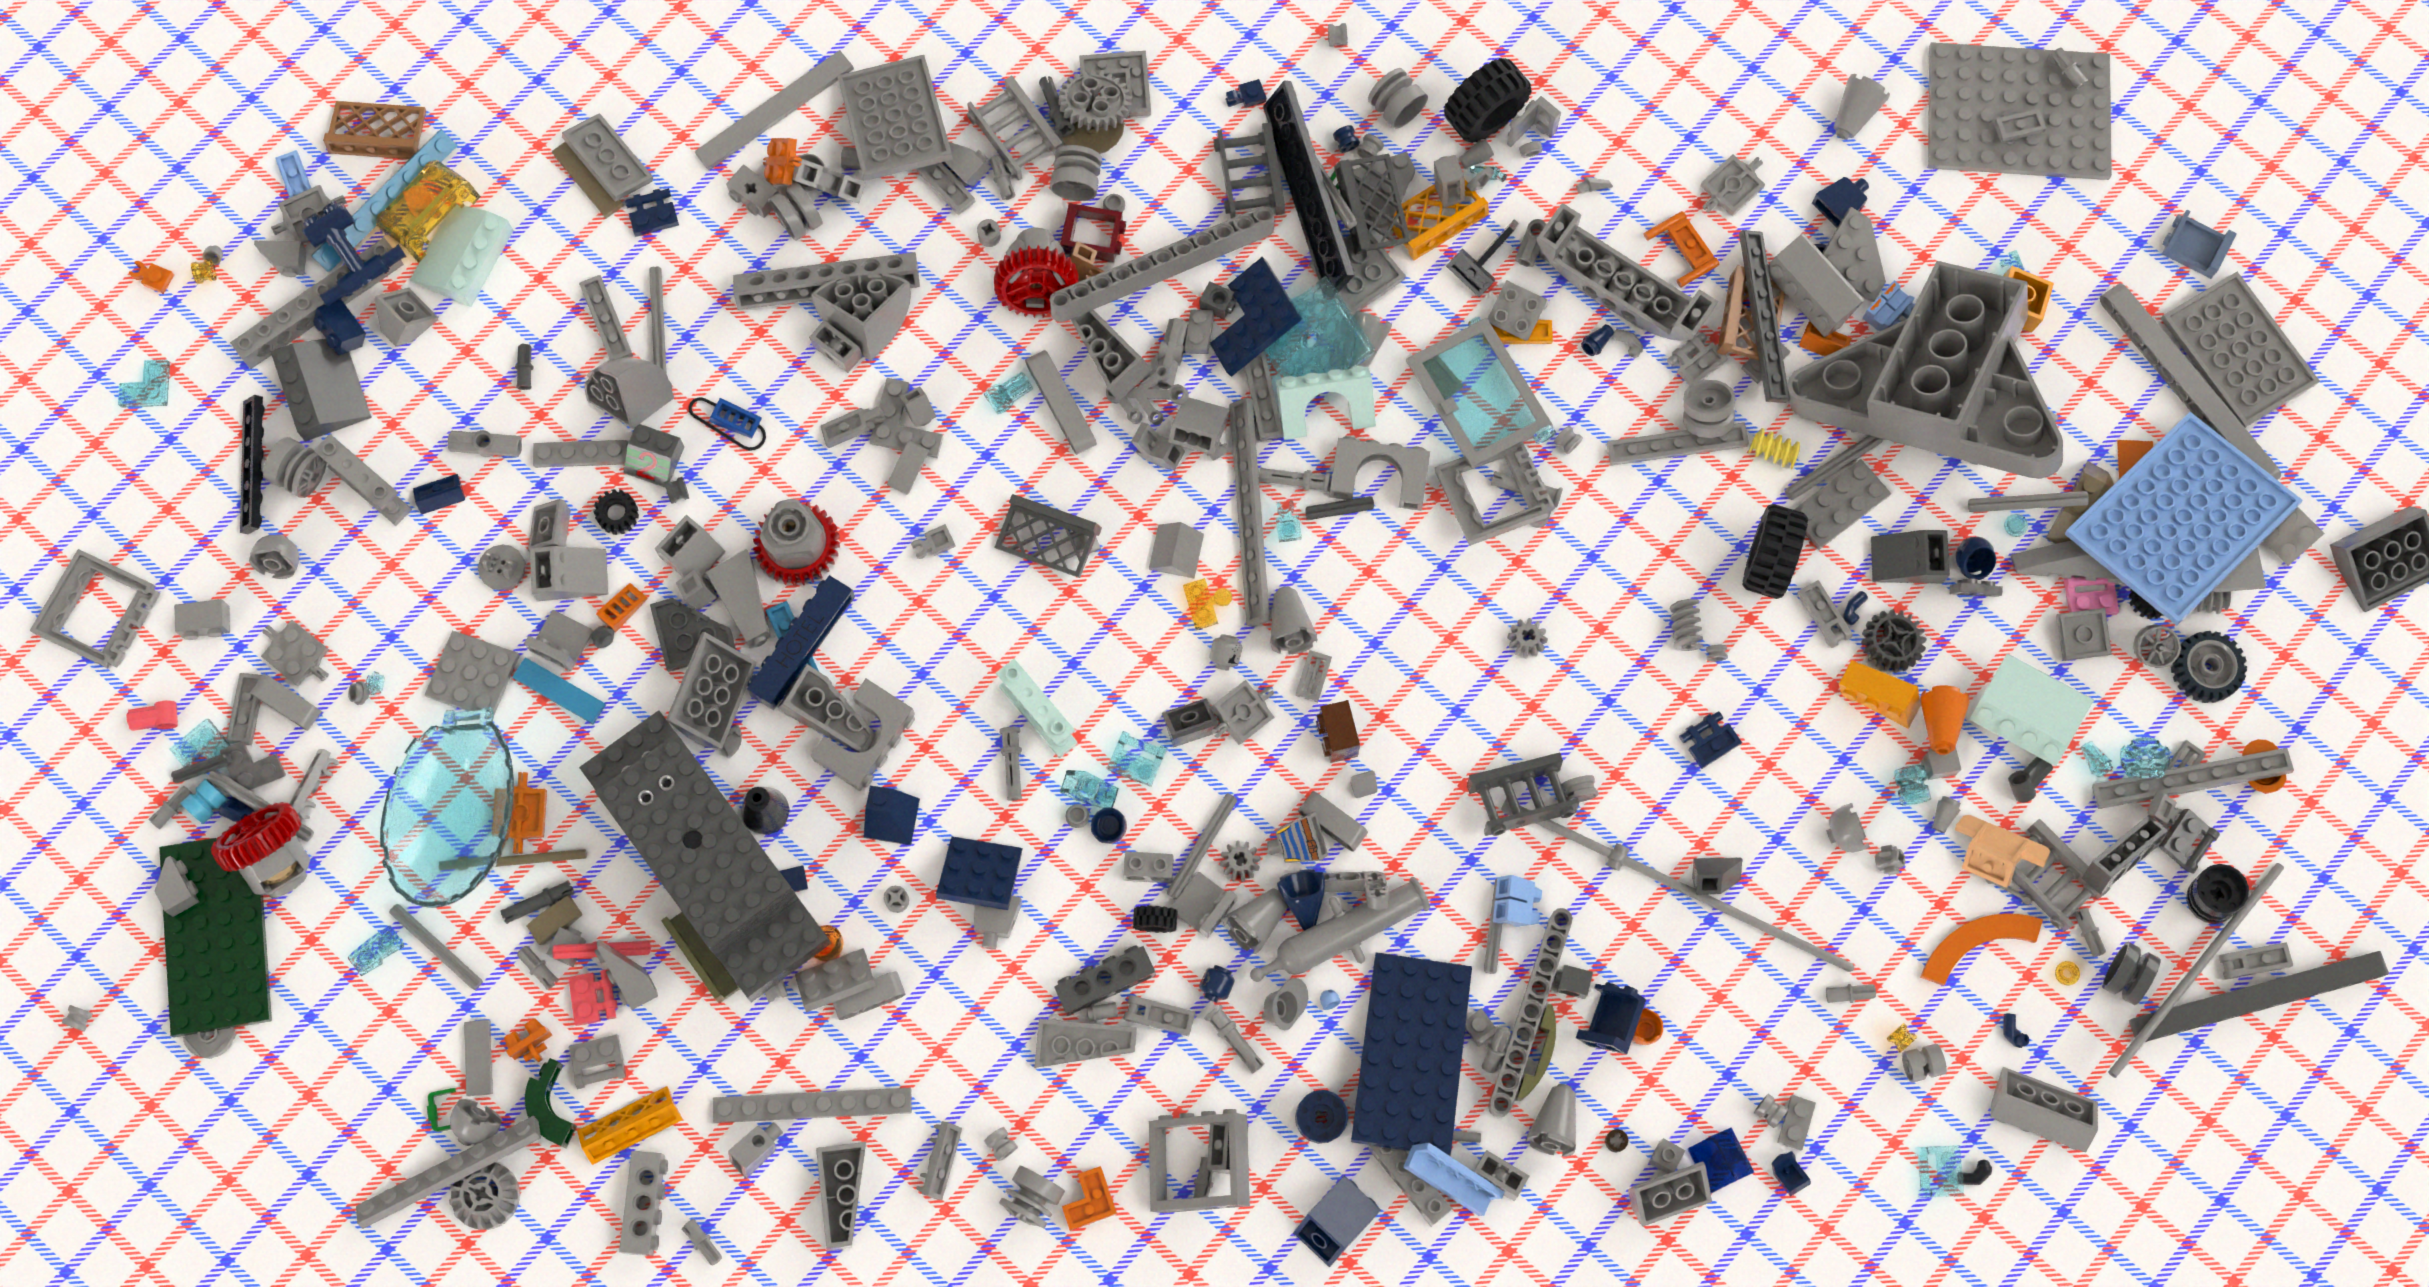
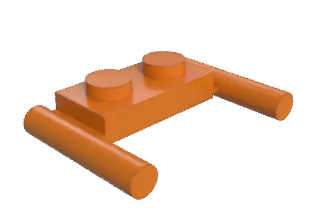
[1643,211,1720,288]

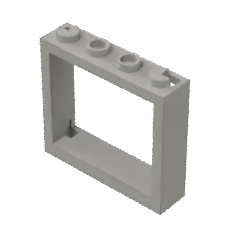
[1148,1109,1250,1213]

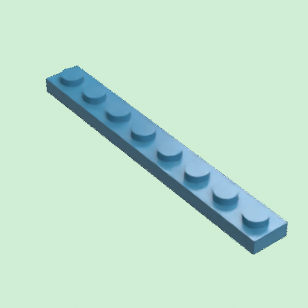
[311,129,458,272]

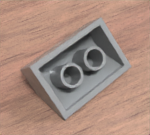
[1628,1162,1712,1227]

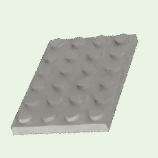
[837,54,953,181]
[2160,271,2320,428]

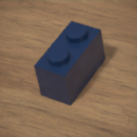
[313,299,366,356]

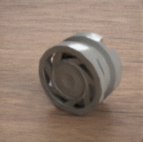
[1562,775,1599,803]

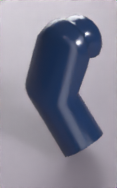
[1843,591,1868,625]
[2003,1013,2030,1048]

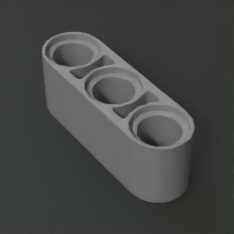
[250,673,322,731]
[1298,791,1368,852]
[833,971,906,1020]

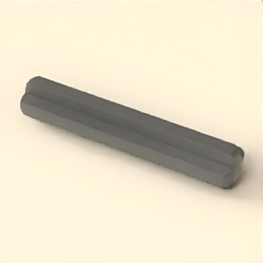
[1305,496,1374,520]
[171,753,233,783]

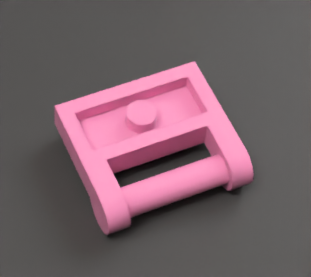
[2064,575,2119,616]

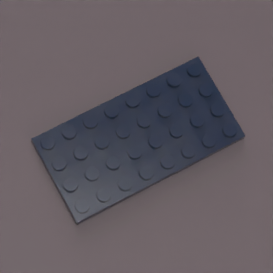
[1351,952,1472,1156]

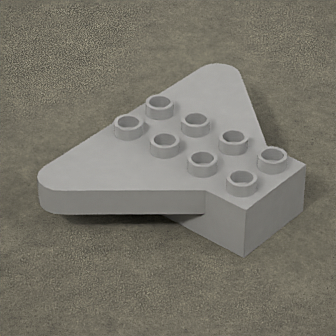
[1787,261,2063,479]

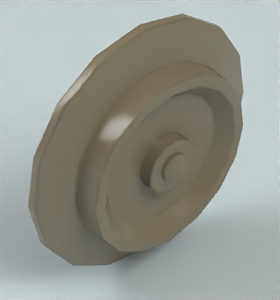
[1062,105,1125,154]

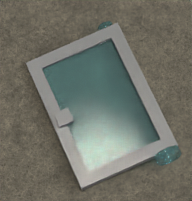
[1406,317,1556,469]

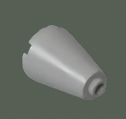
[1834,73,1890,140]
[1342,310,1392,370]
[1270,586,1318,655]
[1223,888,1288,954]
[1526,1084,1576,1157]

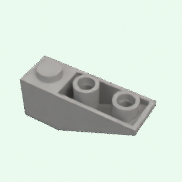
[595,940,658,1010]

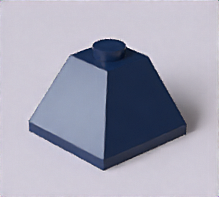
[864,785,920,846]

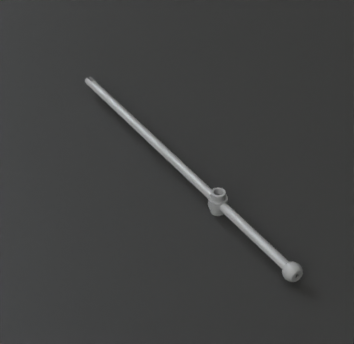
[1501,798,1855,972]

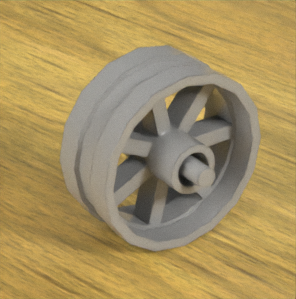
[2133,624,2181,668]

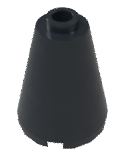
[741,787,790,835]

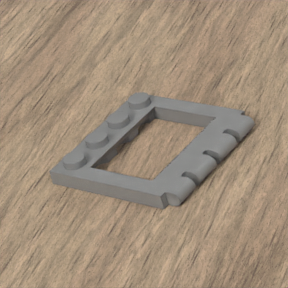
[1434,443,1555,546]
[29,549,161,669]

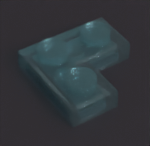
[118,359,170,408]
[169,718,231,771]

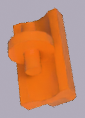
[504,1018,553,1062]

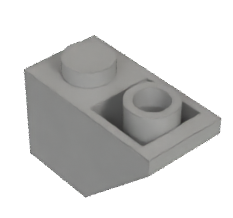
[154,856,199,917]

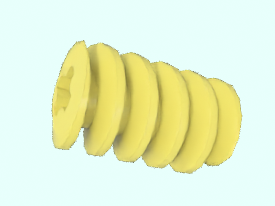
[1748,428,1800,470]

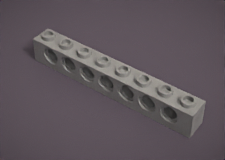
[230,237,404,369]
[733,252,920,310]

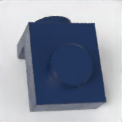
[1771,1151,1811,1197]

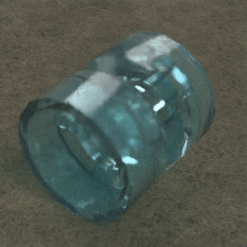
[1893,765,1932,806]

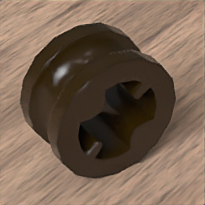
[1605,1129,1629,1153]

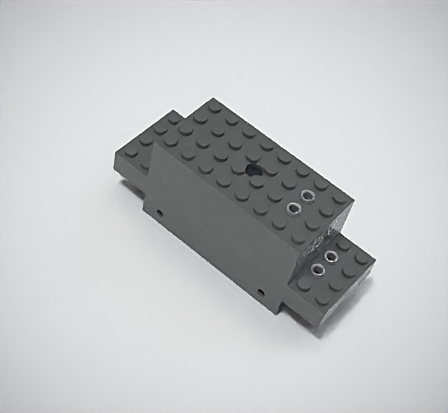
[579,710,831,1003]

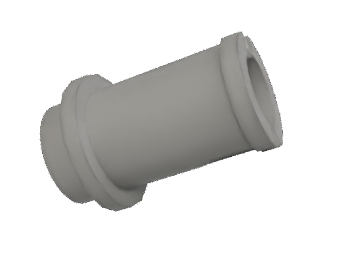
[1086,1002,1118,1023]

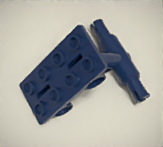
[301,200,407,307]

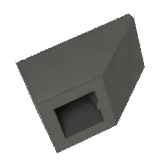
[1692,857,1743,895]

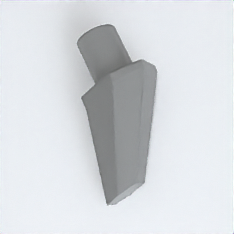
[1576,177,1613,194]

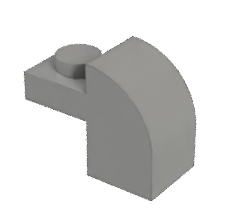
[1131,422,1185,471]

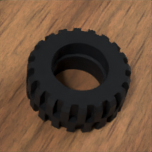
[1444,58,1532,143]
[1742,504,1808,599]

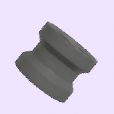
[664,476,690,504]

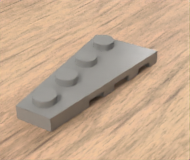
[1034,1019,1137,1068]

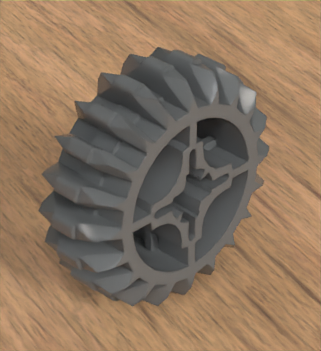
[1861,609,1927,673]

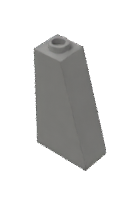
[705,549,771,648]

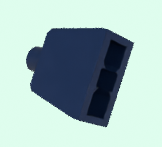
[1812,177,1869,228]

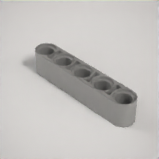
[1025,350,1097,455]

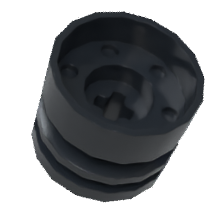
[2186,864,2249,924]

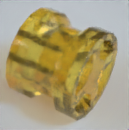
[191,258,217,285]
[1886,1022,1918,1053]

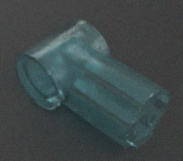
[984,372,1033,414]

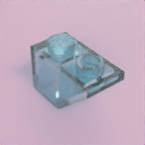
[1060,770,1119,809]

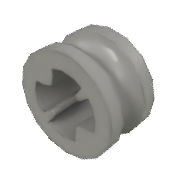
[1706,644,1728,662]

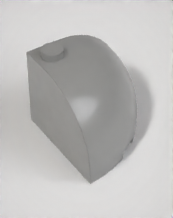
[811,272,911,361]
[584,357,674,429]

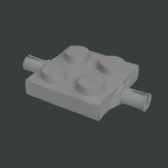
[1700,154,1766,217]
[271,185,347,244]
[261,620,330,686]
[1210,680,1275,745]

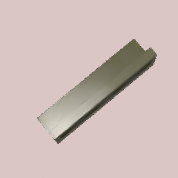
[661,912,740,1004]

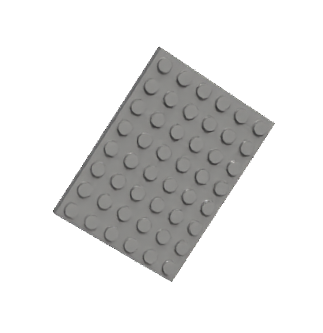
[1928,42,2112,180]

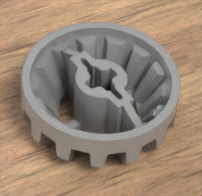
[449,1162,520,1230]

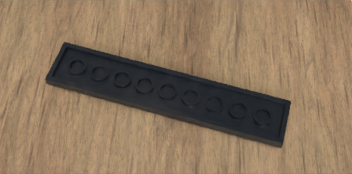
[1263,80,1355,299]

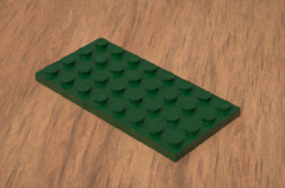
[159,838,272,1038]

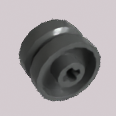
[2102,941,2161,1006]

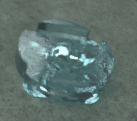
[2120,737,2170,778]

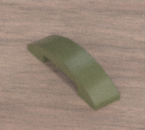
[1516,1004,1556,1102]

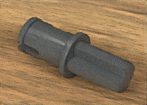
[515,343,534,390]

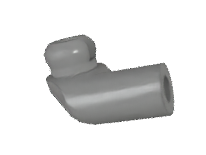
[1613,329,1643,358]

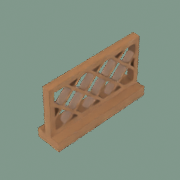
[323,101,427,159]
[1717,265,1785,361]

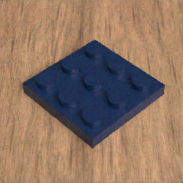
[936,836,1023,910]

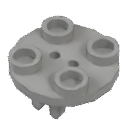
[478,544,526,591]

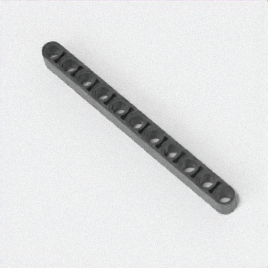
[2128,951,2389,1042]

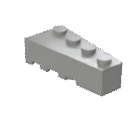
[1071,310,1152,402]
[816,1142,866,1252]

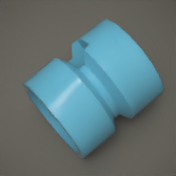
[180,779,229,824]

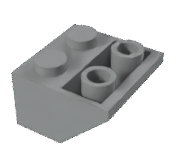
[654,514,726,577]

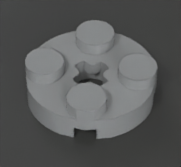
[183,1027,236,1059]

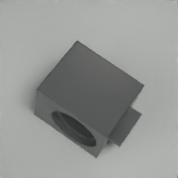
[1199,281,1236,320]
[1554,965,1593,999]

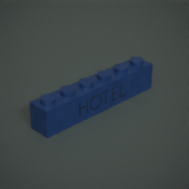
[747,575,855,711]

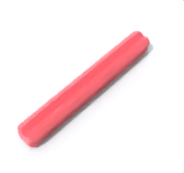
[552,941,651,959]

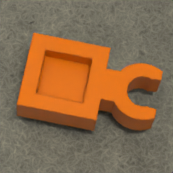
[129,261,174,294]

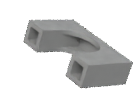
[1329,436,1431,511]
[810,678,915,791]

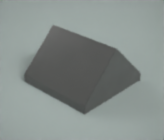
[1162,698,1219,748]

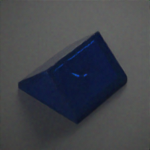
[1687,1127,1755,1194]

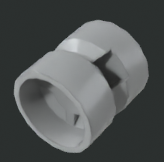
[1902,1043,1947,1083]

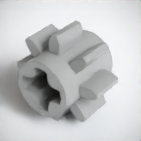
[1875,844,1906,876]

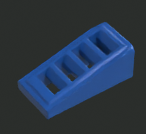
[709,398,762,439]

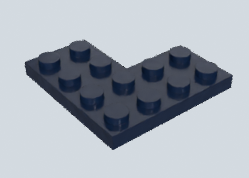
[1210,256,1303,377]

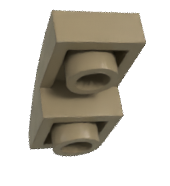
[526,895,583,945]

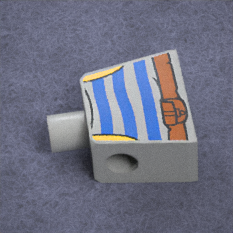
[1267,811,1328,863]

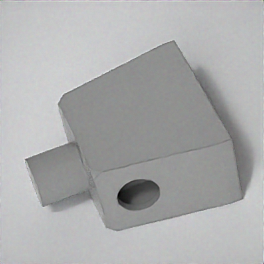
[974,896,1022,950]
[728,1122,783,1179]

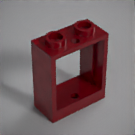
[1060,203,1127,263]

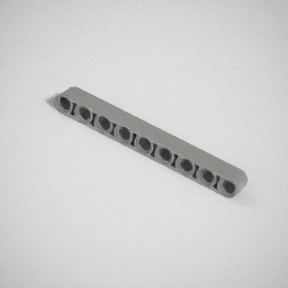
[1488,908,1573,1118]

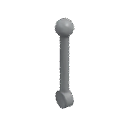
[1985,879,2033,905]

